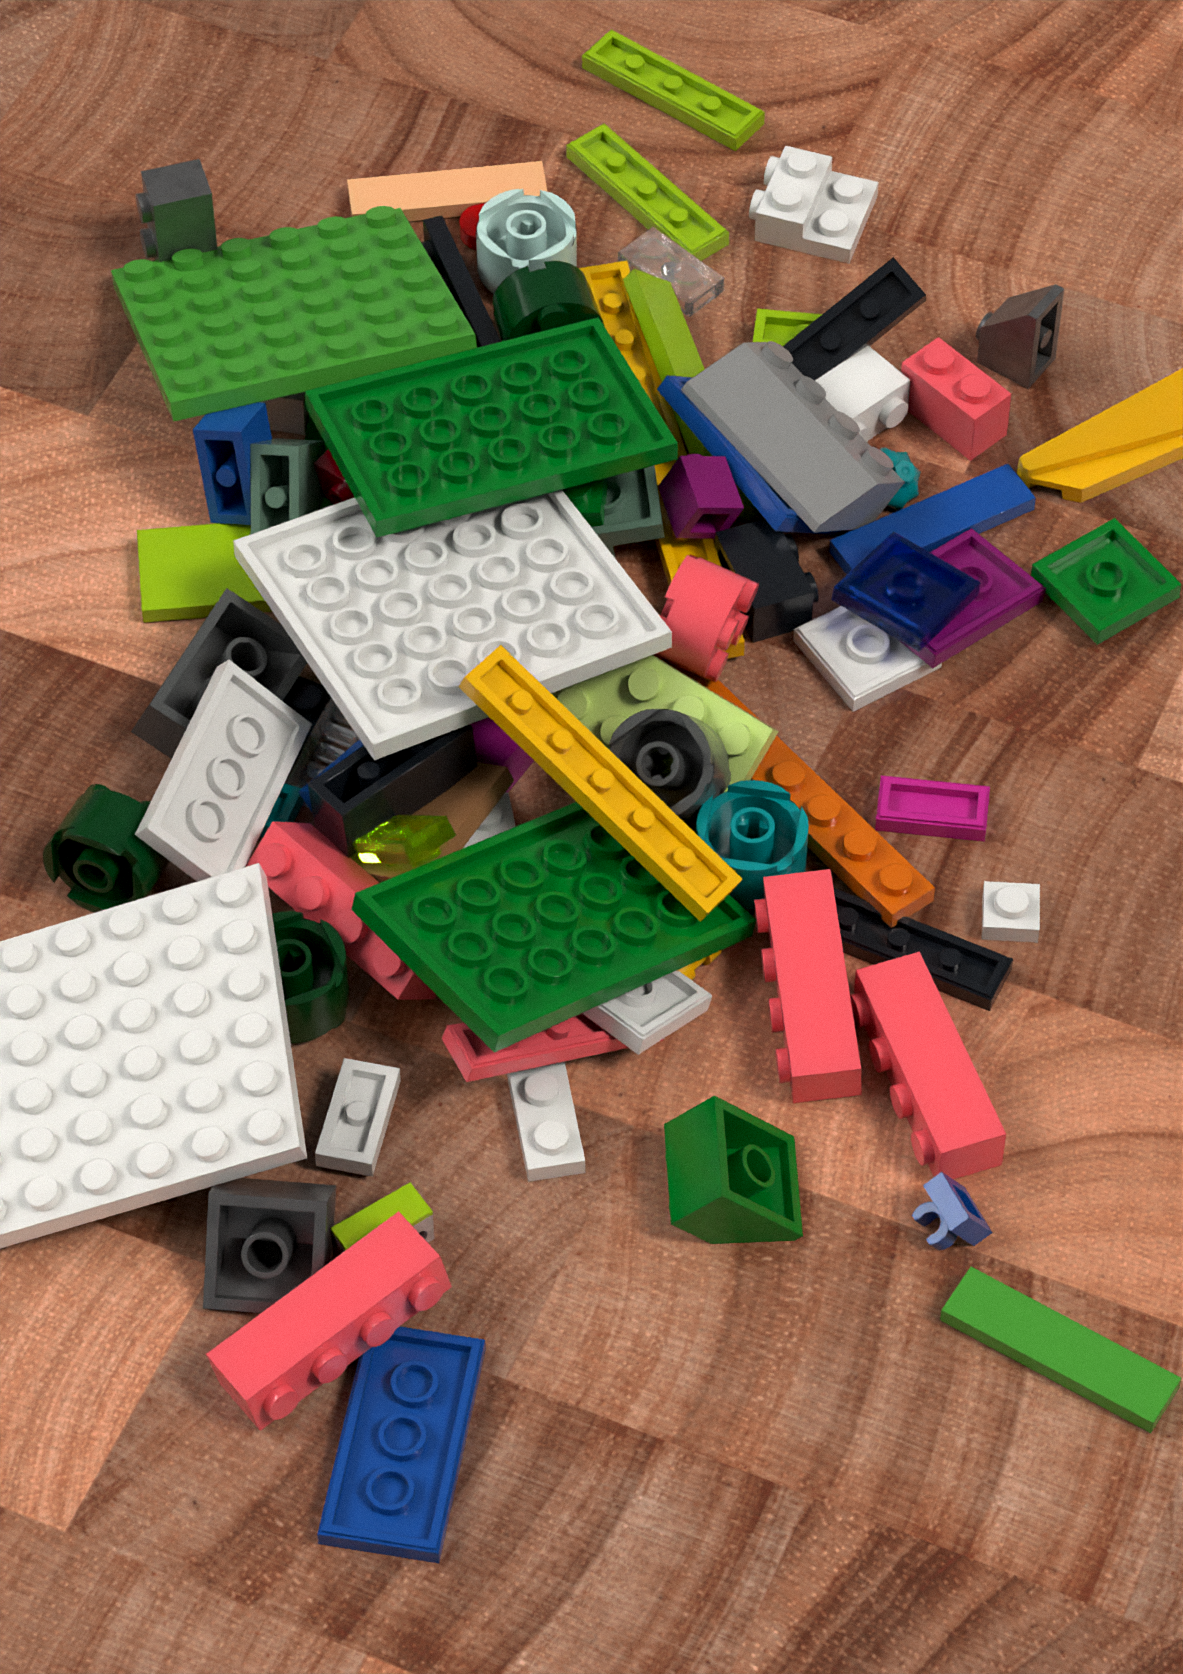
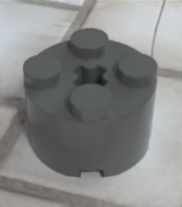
[609,709,731,823]

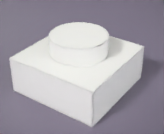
[982,881,1040,943]

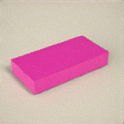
[875,775,990,842]

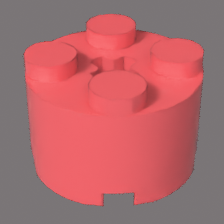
[654,554,759,683]

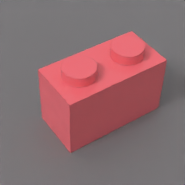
[901,337,1011,461]

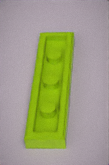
[582,29,765,151]
[566,123,729,267]

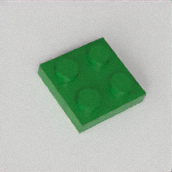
[1031,518,1182,645]

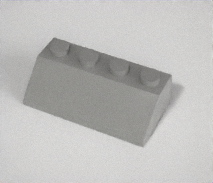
[681,341,905,532]

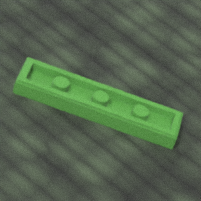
[940,1266,1182,1433]

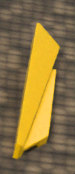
[1017,368,1183,503]

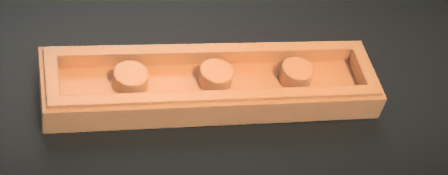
[347,161,548,221]

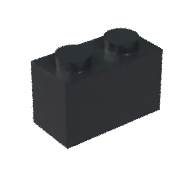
[715,518,819,643]

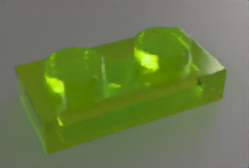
[353,815,456,868]

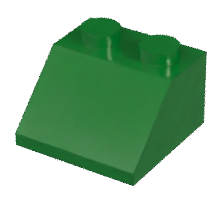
[664,1095,803,1244]

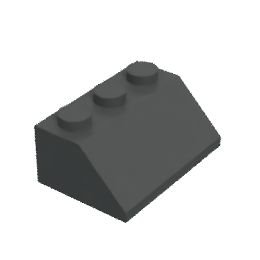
[131,588,307,759]

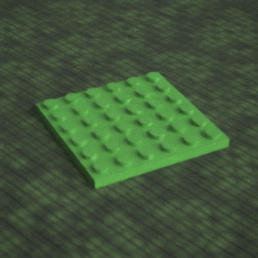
[111,206,477,422]

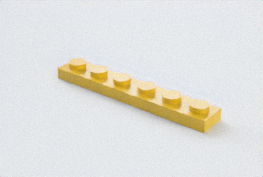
[458,645,743,922]

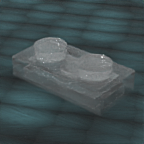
[618,227,724,317]

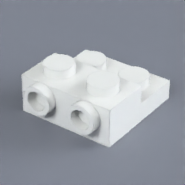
[749,146,879,264]

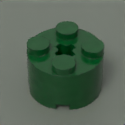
[492,261,604,341]
[43,784,170,913]
[272,911,349,1044]

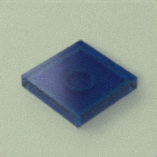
[831,532,981,652]

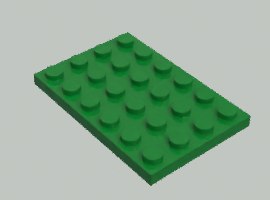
[305,317,678,538]
[352,802,756,1053]

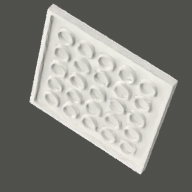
[233,490,672,760]
[0,863,307,1249]

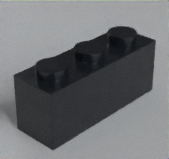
[307,724,477,858]

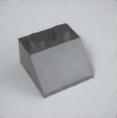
[203,1178,336,1313]

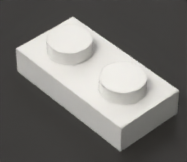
[315,1058,401,1177]

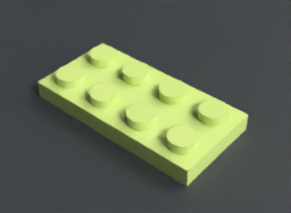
[551,655,779,792]

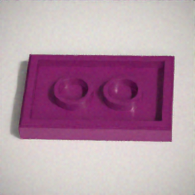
[858,528,1046,668]

